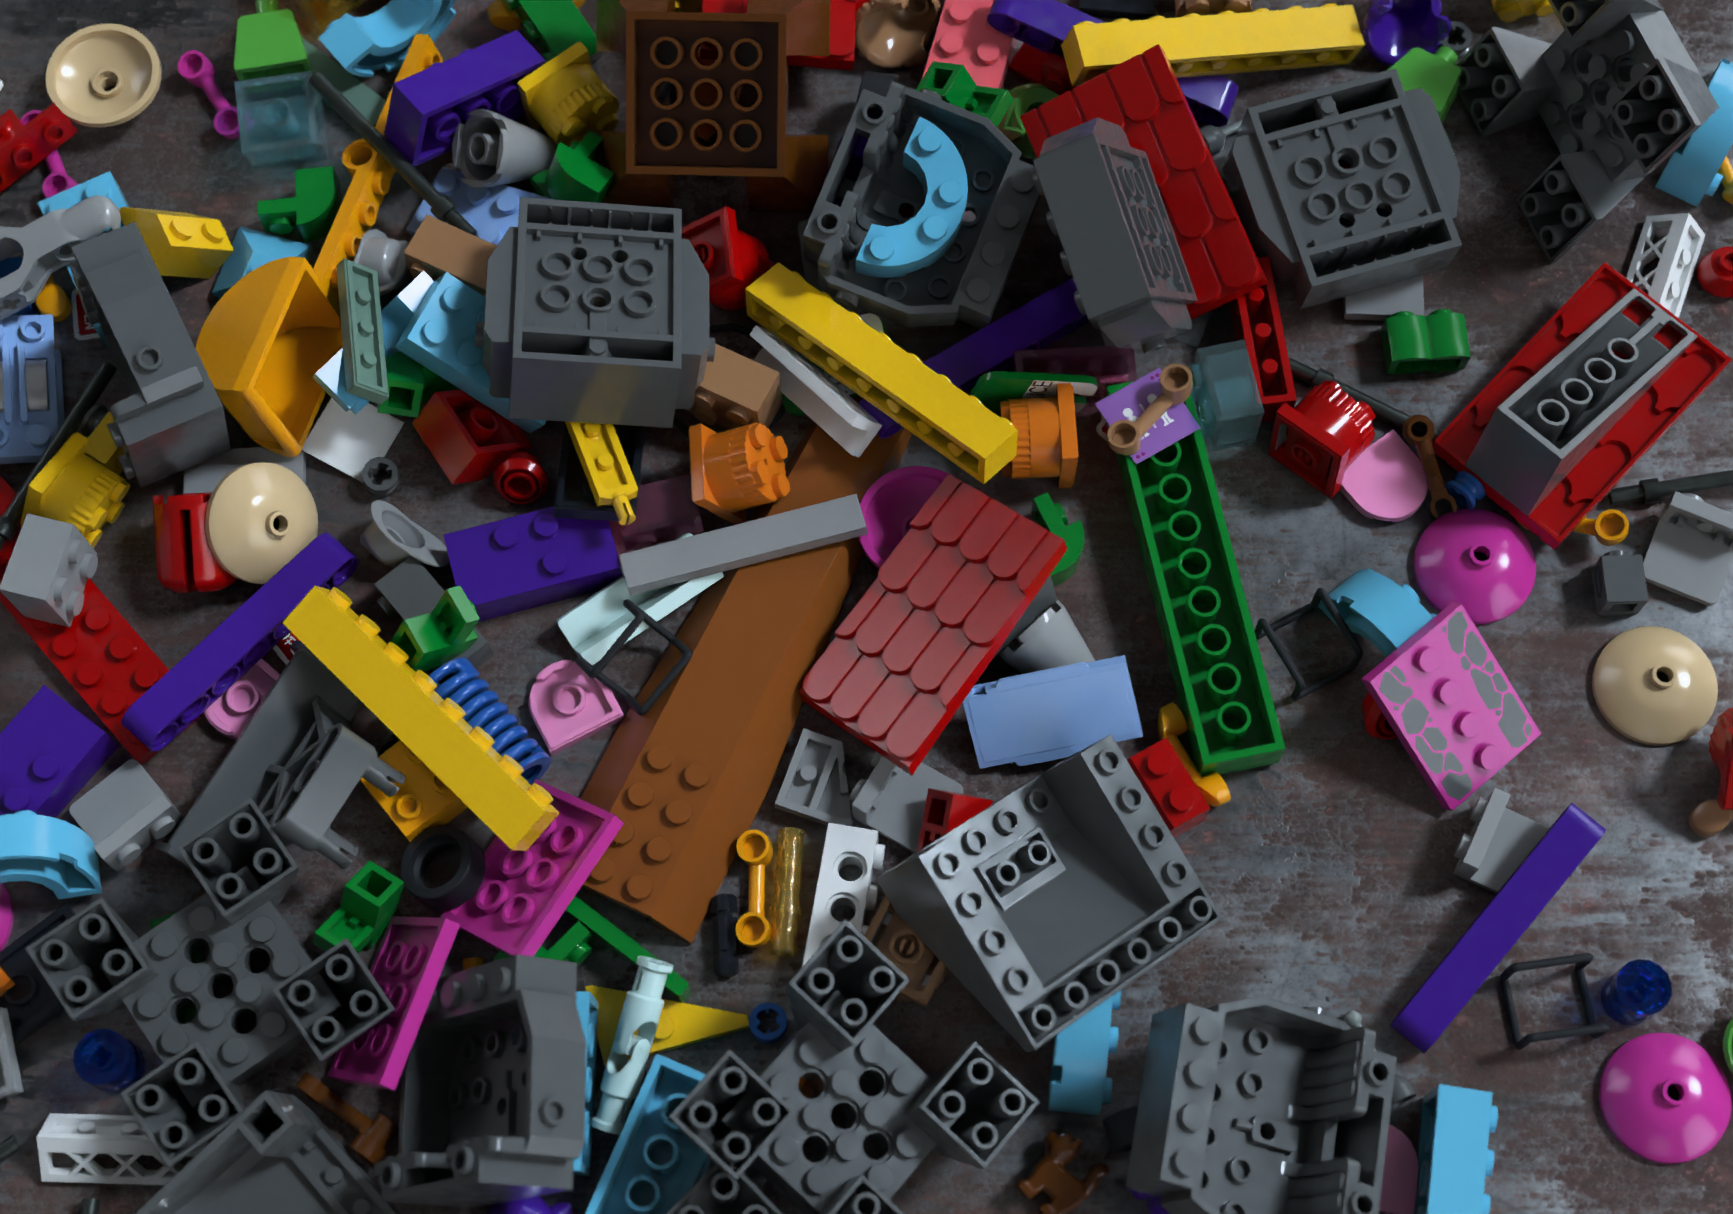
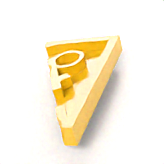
[585,985,750,1067]

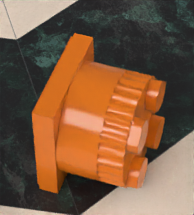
[1000,383,1079,489]
[688,422,790,525]

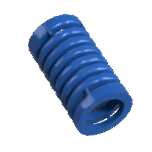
[429,657,551,785]

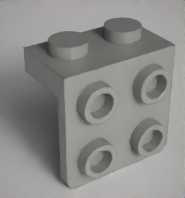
[1643,491,1733,606]
[849,752,963,853]
[69,759,184,872]
[1453,788,1549,894]

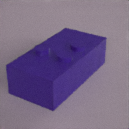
[384,30,545,167]
[444,506,623,622]
[0,685,119,818]

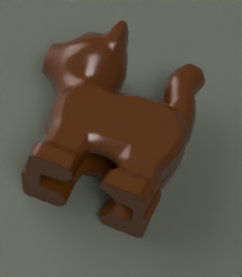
[1015,1132,1109,1214]

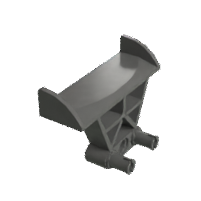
[154,641,405,873]

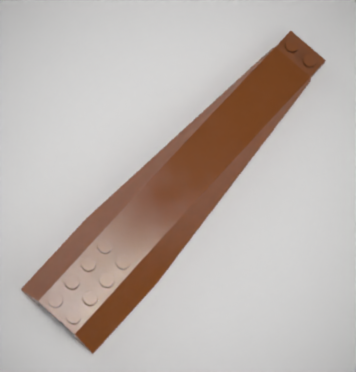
[579,348,928,945]

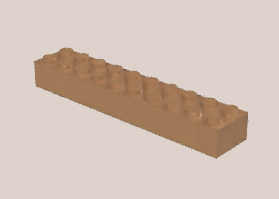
[403,214,782,430]

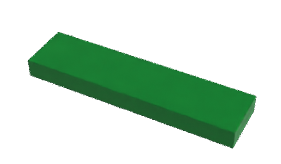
[563,896,692,1003]

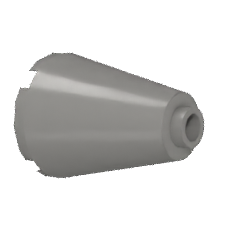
[452,109,557,188]
[998,600,1095,674]

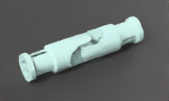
[591,956,674,1135]

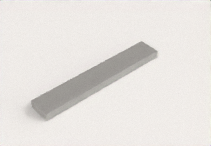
[620,494,868,595]

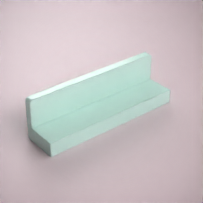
[556,532,724,665]

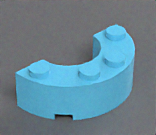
[318,0,456,77]
[1655,58,1733,207]
[855,116,968,278]
[312,271,434,415]
[1318,568,1437,658]
[0,810,102,899]
[1048,990,1121,1115]

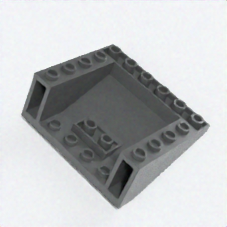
[876,735,1223,1052]

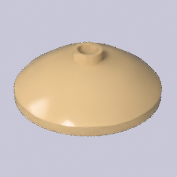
[45,23,162,128]
[205,462,318,584]
[1592,626,1718,746]

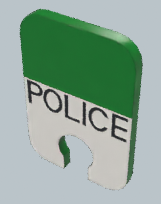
[969,371,1098,413]

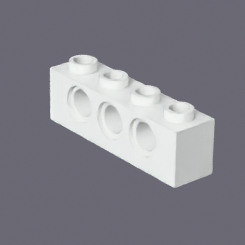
[802,823,885,967]

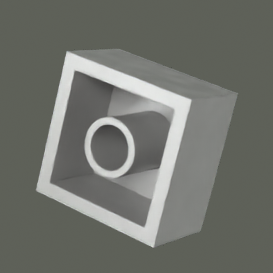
[0,513,98,627]

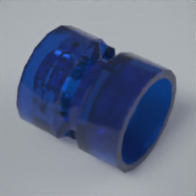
[1601,959,1672,1026]
[73,1029,145,1094]

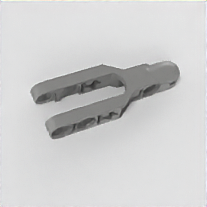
[0,195,121,321]

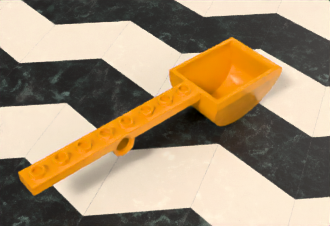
[196,34,443,457]

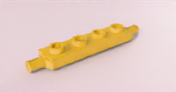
[565,421,638,525]

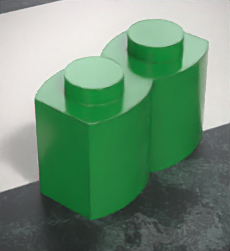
[1380,309,1471,374]

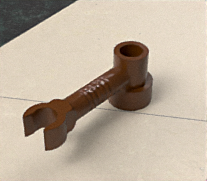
[1402,415,1457,518]
[295,1072,399,1167]

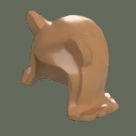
[855,0,943,69]

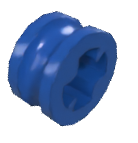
[1445,470,1486,510]
[749,1002,788,1044]

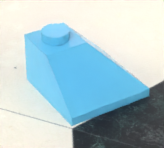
[212,226,313,298]

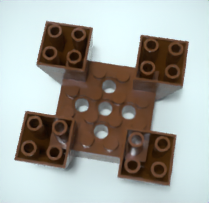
[597,0,831,213]

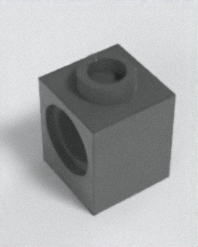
[1591,550,1648,615]

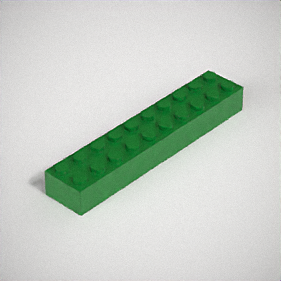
[1105,381,1285,777]

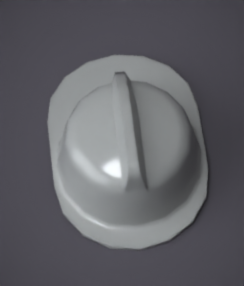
[353,229,411,311]
[360,500,450,568]

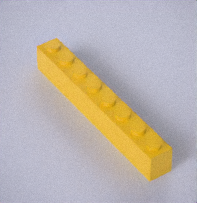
[1061,3,1365,86]
[745,262,1018,484]
[282,585,560,851]

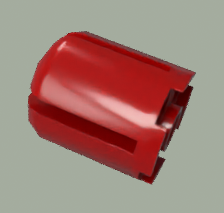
[152,492,237,593]

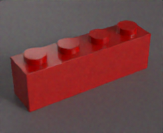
[1228,256,1297,424]

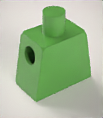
[234,0,314,90]
[1388,46,1462,124]

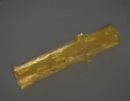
[769,827,805,957]

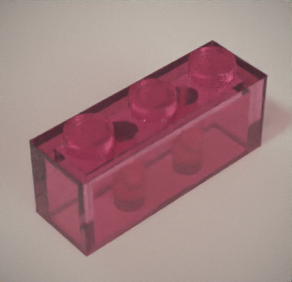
[1012,346,1137,403]

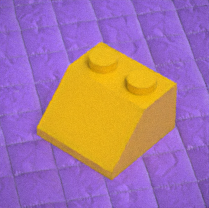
[119,207,234,279]

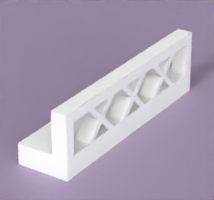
[1626,213,1705,318]
[749,325,882,457]
[36,1113,220,1185]

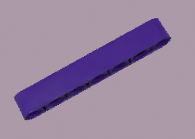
[987,0,1239,127]
[859,277,1090,439]
[121,533,359,752]
[1390,803,1606,1054]

